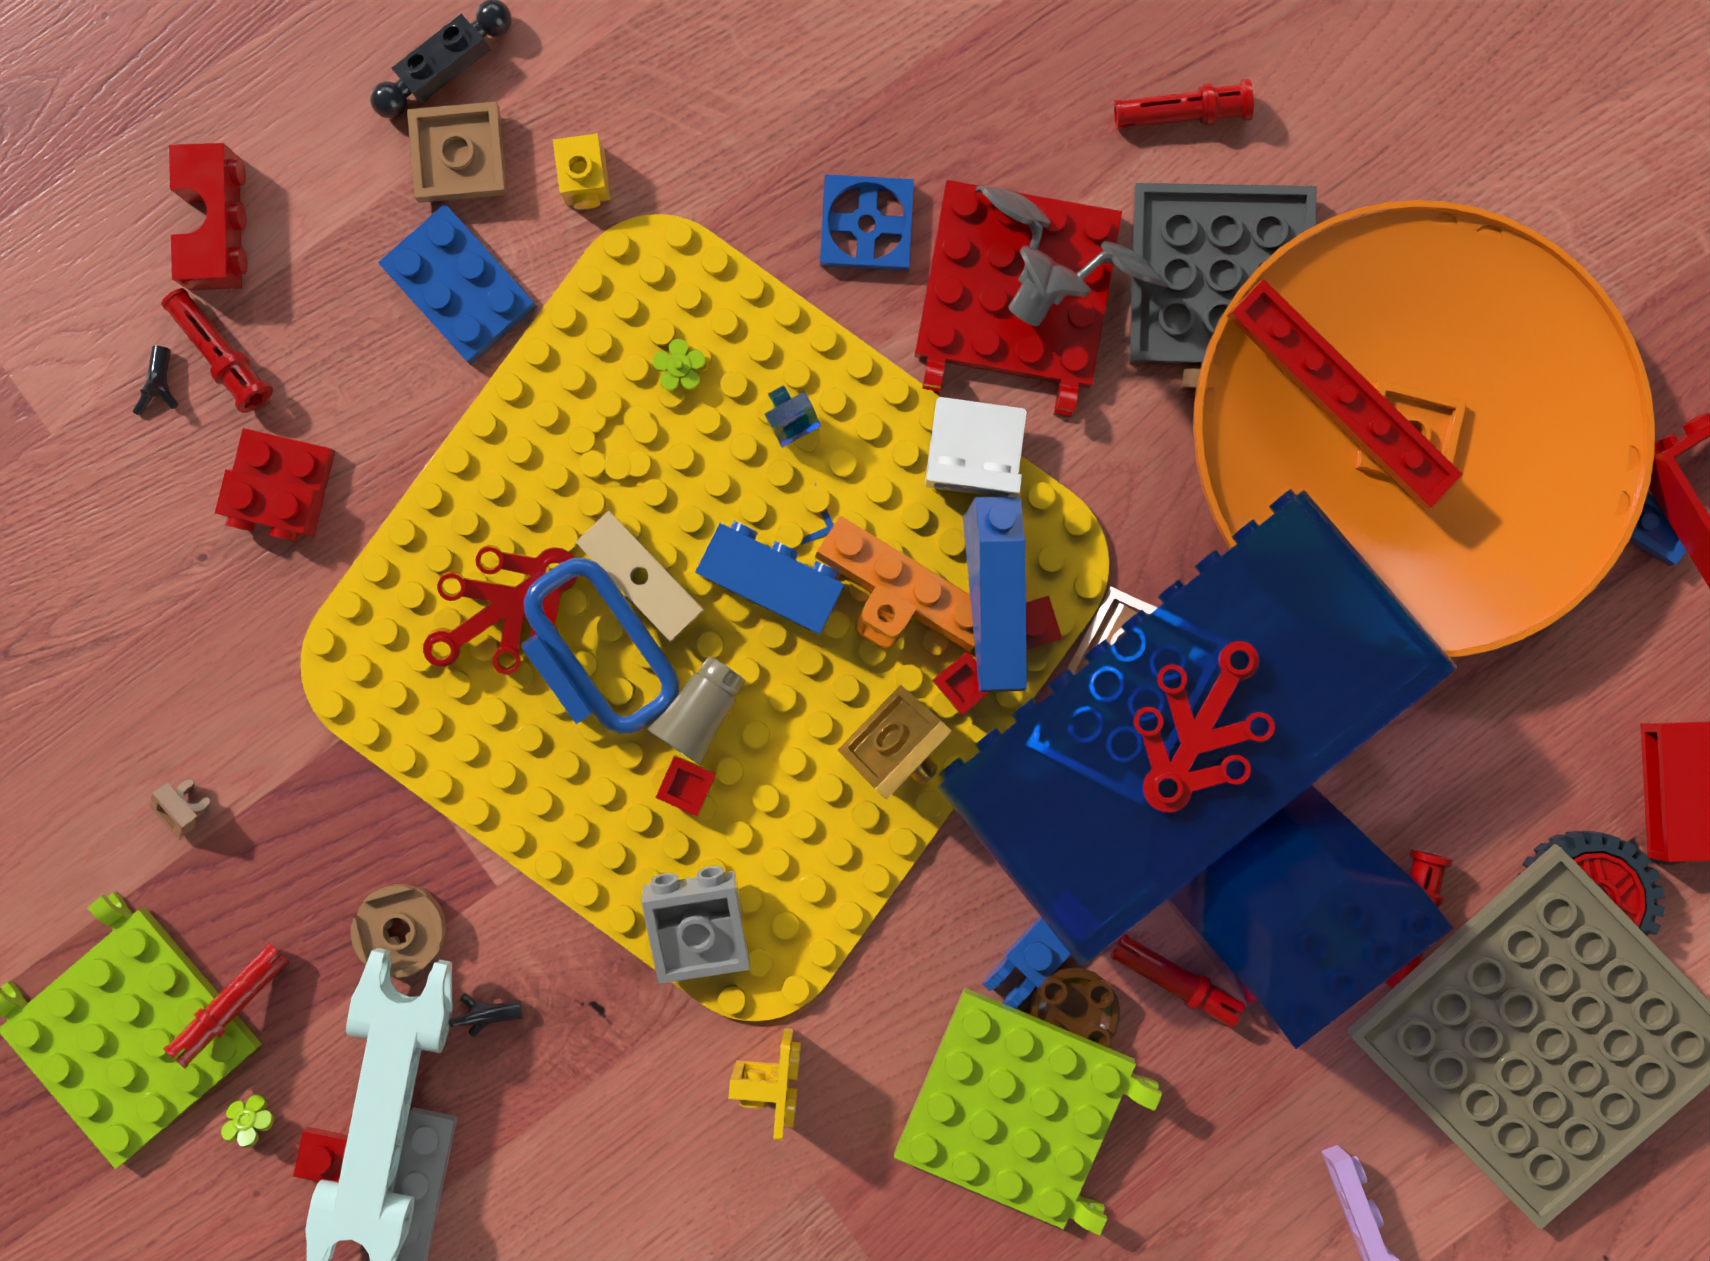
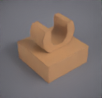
[150,779,210,840]

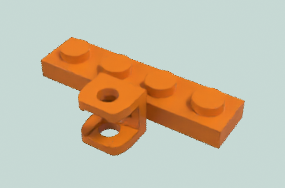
[815,516,975,652]

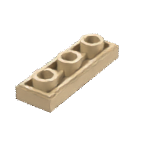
[576,511,705,642]

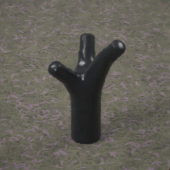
[132,345,179,415]
[448,993,523,1037]

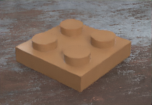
[407,101,508,203]

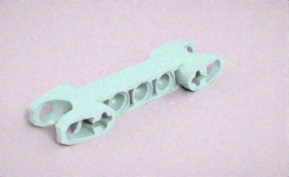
[305,948,453,1261]

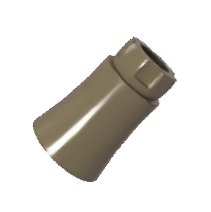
[647,656,745,766]

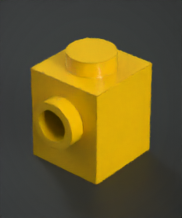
[553,133,611,209]

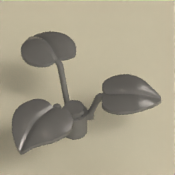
[974,185,1168,326]

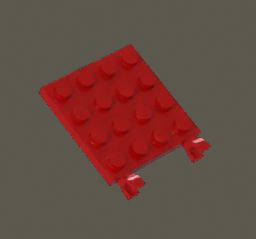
[914,180,1122,418]

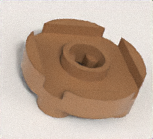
[351,884,447,978]

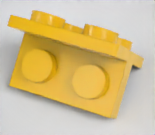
[728,1028,801,1141]

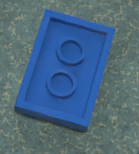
[378,204,537,365]

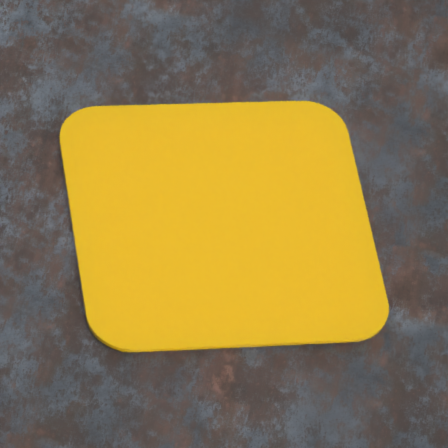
[300,214,1109,1021]

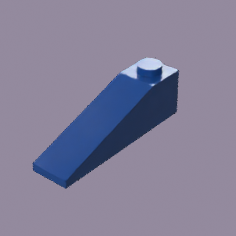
[963,497,1027,692]

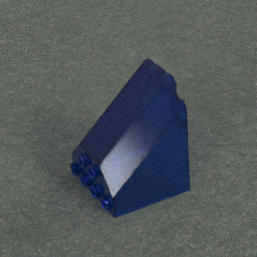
[1145,755,1453,1049]

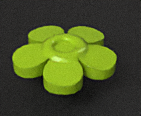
[653,339,705,391]
[221,1095,274,1148]

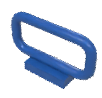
[522,558,679,734]

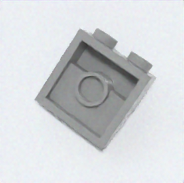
[642,866,750,984]

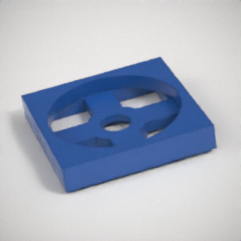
[820,174,914,271]

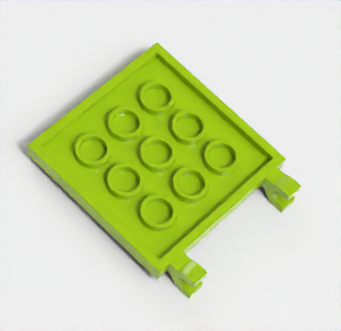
[0,892,262,1169]
[894,987,1162,1236]

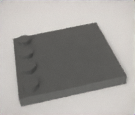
[1129,183,1317,365]

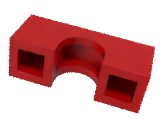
[169,143,248,290]

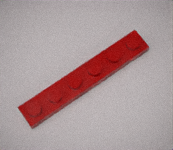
[1227,279,1463,509]

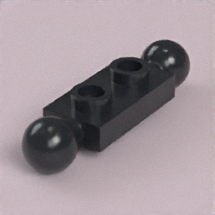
[370,0,512,119]

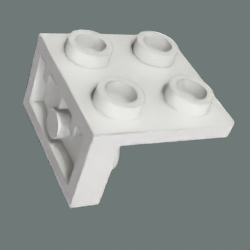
[924,397,1027,497]

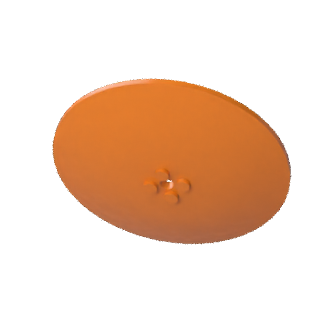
[1193,200,1655,659]

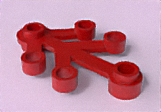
[423,545,578,675]
[1134,641,1275,812]

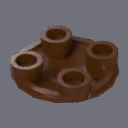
[1029,967,1121,1048]

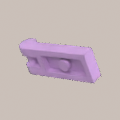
[1321,1145,1400,1261]

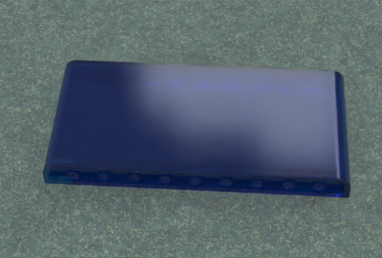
[937,489,1457,966]

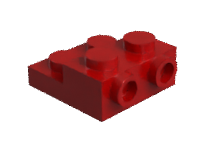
[215,428,335,542]

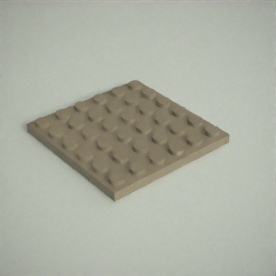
[1346,844,1710,1230]

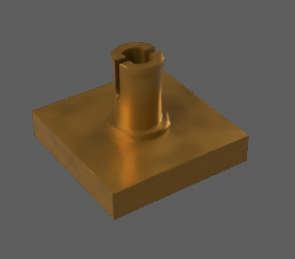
[838,685,952,799]

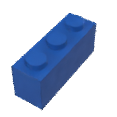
[695,521,844,636]

